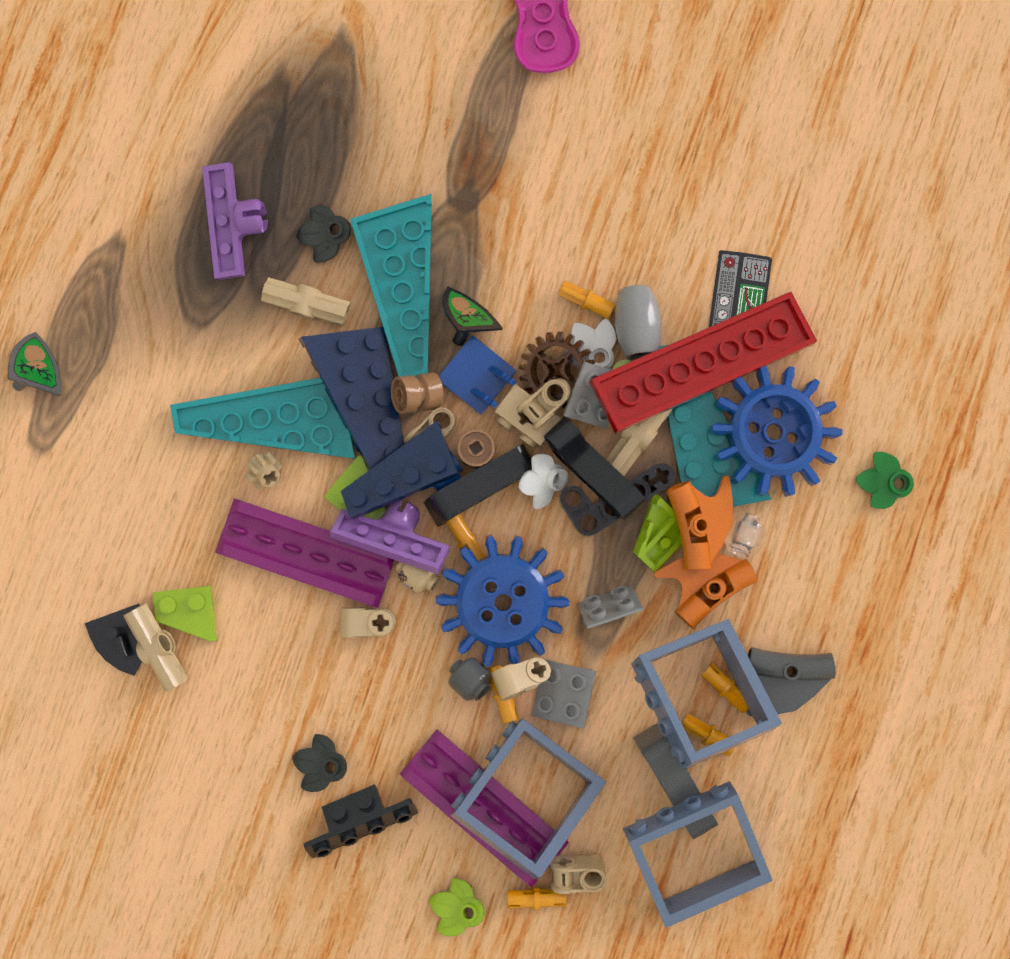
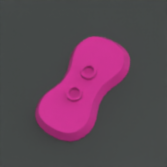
[514,0,580,73]

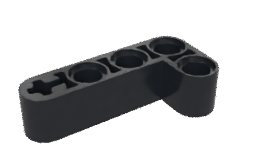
[543,416,646,521]
[423,444,532,527]
[559,463,674,536]

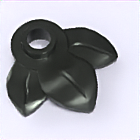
[296,205,351,263]
[292,734,347,792]

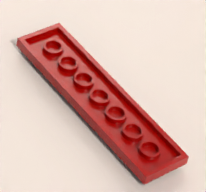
[590,292,817,434]

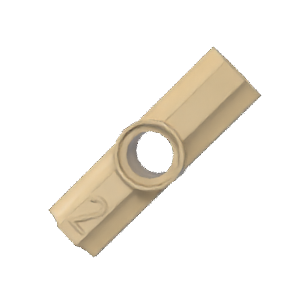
[261,277,351,326]
[606,409,672,476]
[123,603,188,691]

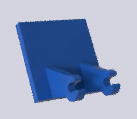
[439,335,517,415]

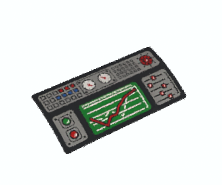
[709,250,772,327]

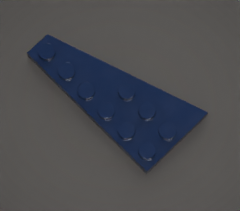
[299,327,404,471]

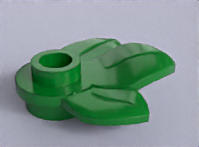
[856,452,914,509]

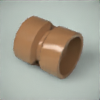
[391,372,444,414]
[458,429,495,469]

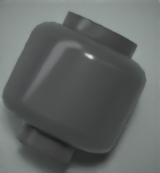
[449,658,492,701]

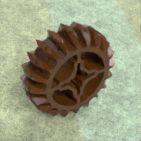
[519,331,595,409]

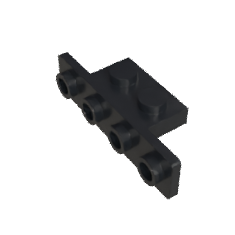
[303,784,418,858]

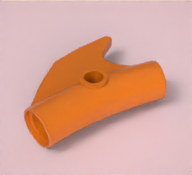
[666,476,733,570]
[654,554,758,629]

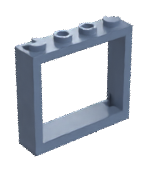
[631,619,782,770]
[450,718,606,879]
[623,781,773,928]

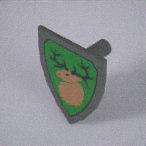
[7,332,61,396]

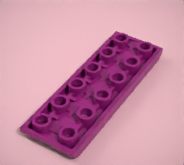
[215,498,395,608]
[400,729,569,887]

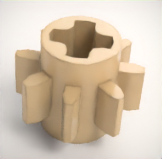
[245,452,283,489]

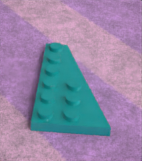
[350,194,432,376]
[659,345,772,507]
[170,378,355,459]

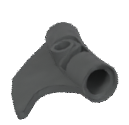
[747,647,836,716]

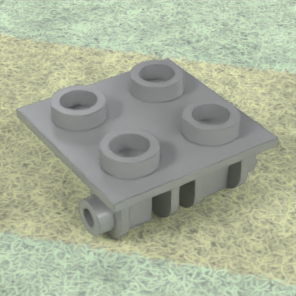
[563,362,613,429]
[577,586,643,629]
[532,659,596,729]

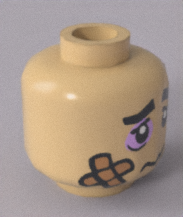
[396,562,440,594]

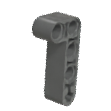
[633,723,718,840]

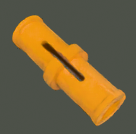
[508,886,566,910]

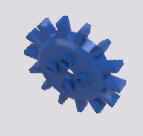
[709,365,842,497]
[436,535,569,667]

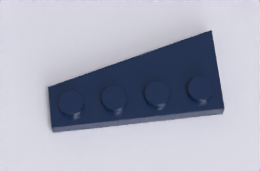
[341,421,459,520]

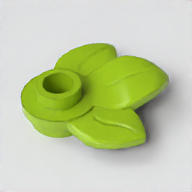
[429,878,485,936]

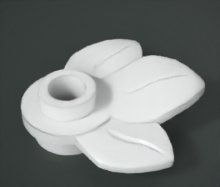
[563,319,617,368]
[518,454,568,509]

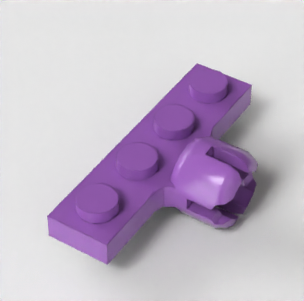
[202,162,268,280]
[330,500,449,575]

